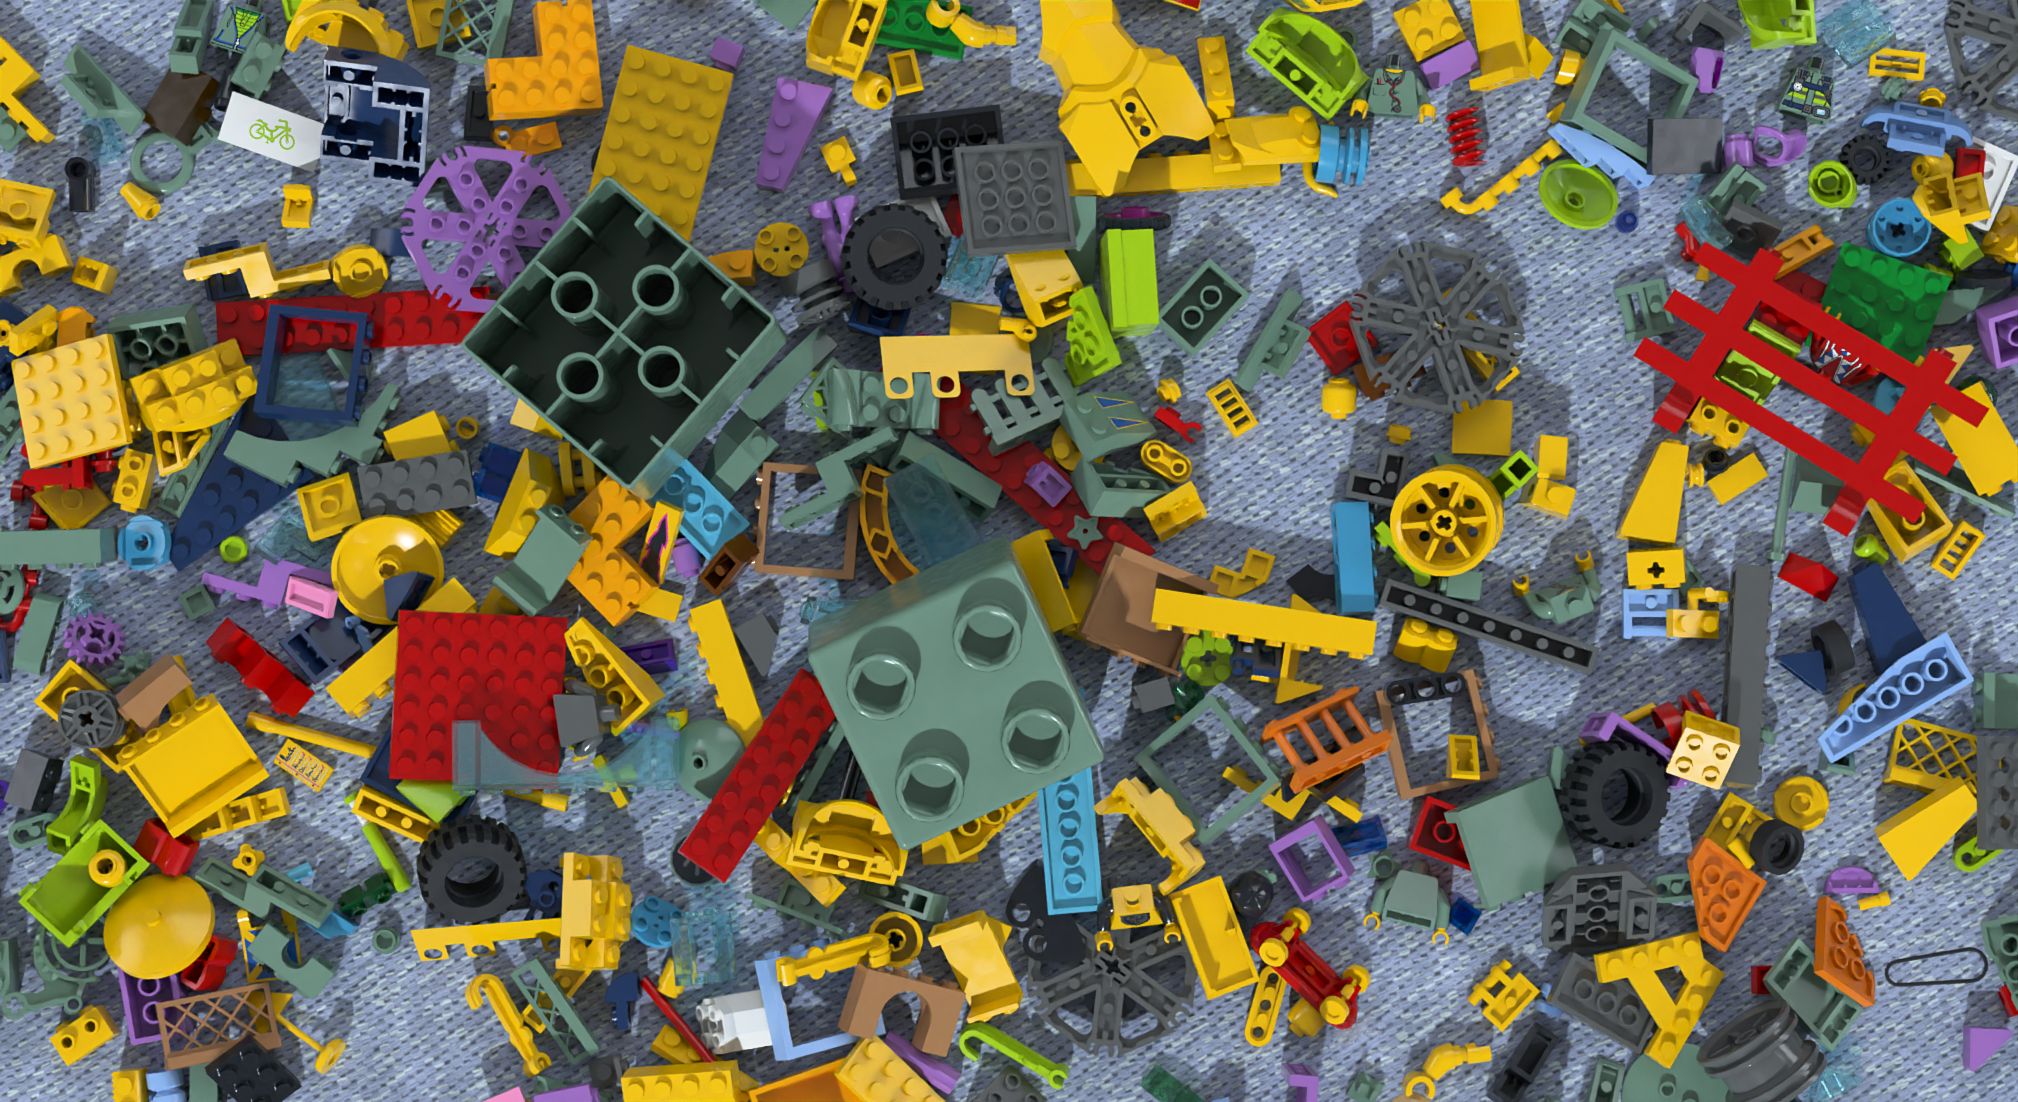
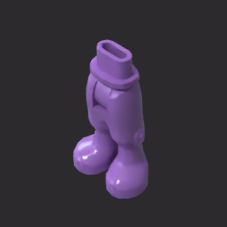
[807,194,859,294]

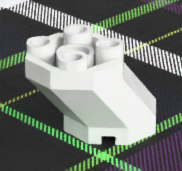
[696,989,789,1054]

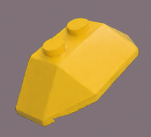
[152,395,211,477]
[483,448,566,560]

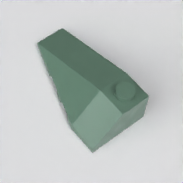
[1980,914,2018,1011]

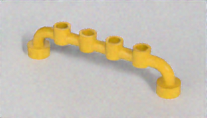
[1440,102,1570,215]

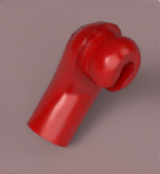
[1674,221,1700,262]

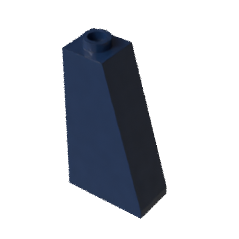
[1847,561,1927,676]

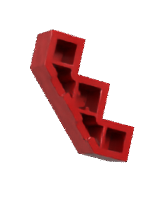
[206,617,315,718]

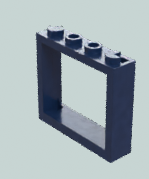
[253,304,376,427]

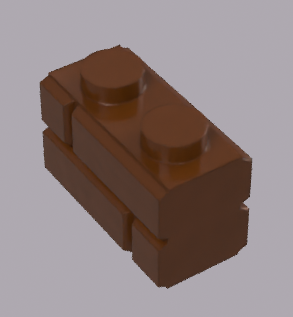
[699,533,760,596]

